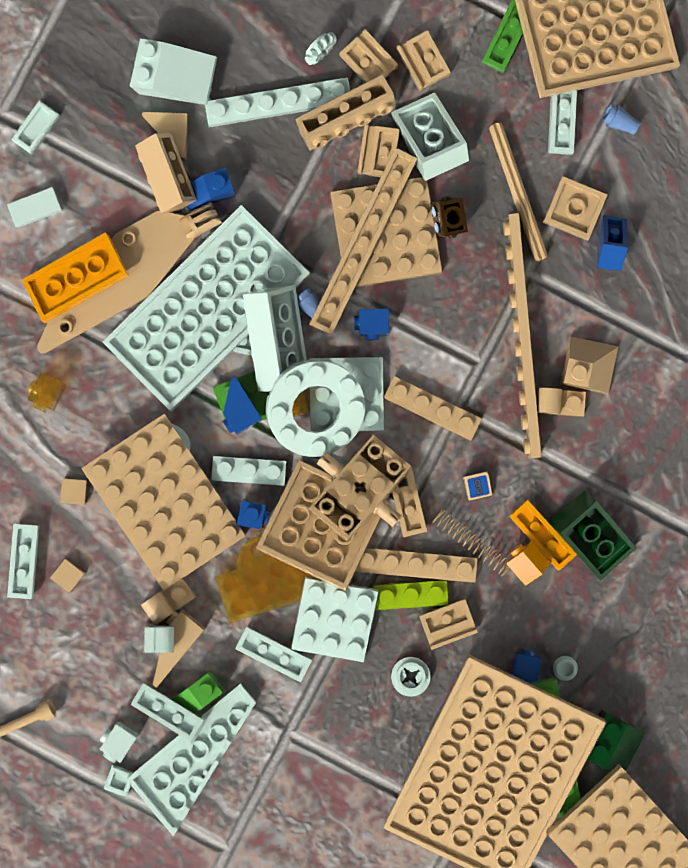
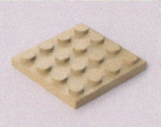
[330,177,442,287]
[256,460,388,591]

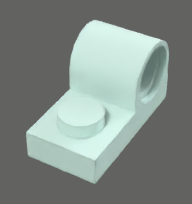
[144,623,174,653]

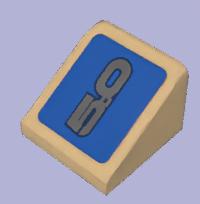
[463,471,492,501]

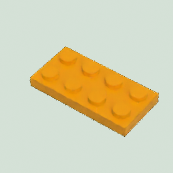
[22,232,129,323]

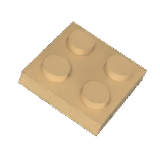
[543,176,607,241]

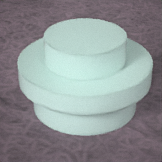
[553,656,578,681]

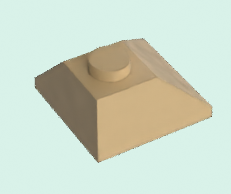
[560,337,618,394]

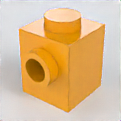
[506,541,551,586]

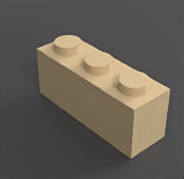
[135,133,197,213]

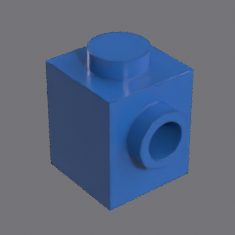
[354,309,389,340]
[237,500,270,530]

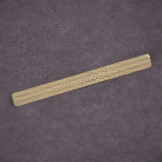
[489,122,548,261]

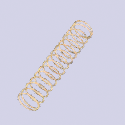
[432,509,510,576]

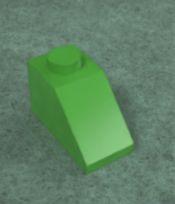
[172,671,225,713]

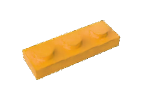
[509,500,577,571]

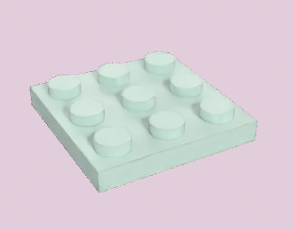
[310,357,384,432]
[291,576,378,662]

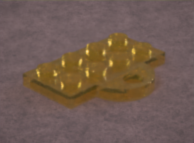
[215,537,319,623]

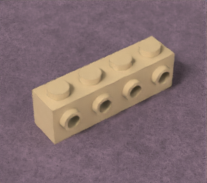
[295,74,396,151]

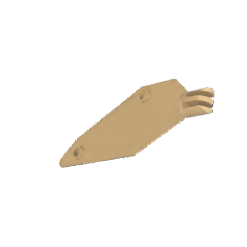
[37,202,222,354]

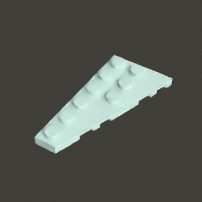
[126,683,256,836]

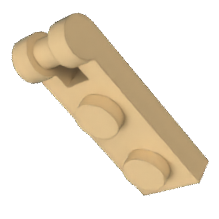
[392,467,427,537]

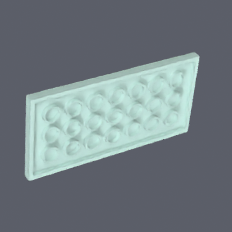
[103,205,310,412]

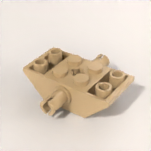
[309,435,411,541]

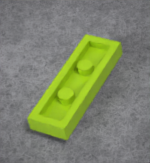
[373,580,448,610]

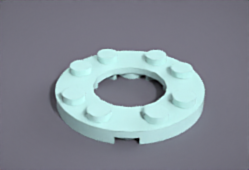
[266,359,365,457]

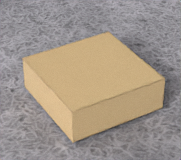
[60,478,88,505]
[50,558,85,593]

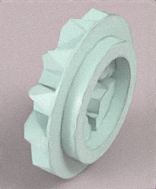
[305,32,337,65]
[391,657,430,696]

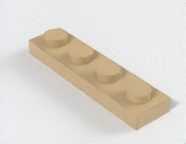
[384,376,482,441]

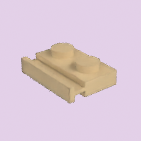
[339,29,398,83]
[396,30,451,91]
[358,125,400,177]
[419,599,478,650]

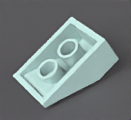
[130,39,217,105]
[391,93,469,181]

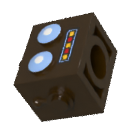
[430,196,468,238]

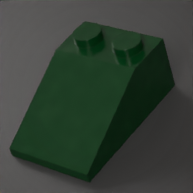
[548,490,637,581]

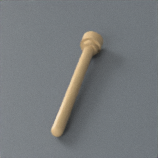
[0,699,57,737]

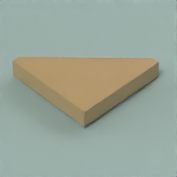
[142,112,188,160]

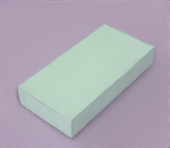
[11,100,60,155]
[7,187,62,228]

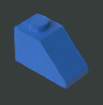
[188,167,236,211]
[597,215,628,271]
[223,377,262,435]

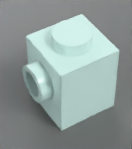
[100,721,139,763]

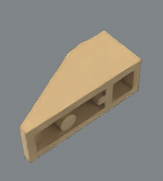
[153,610,206,688]

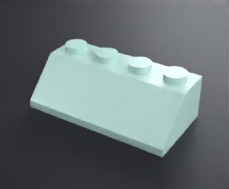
[243,284,307,392]

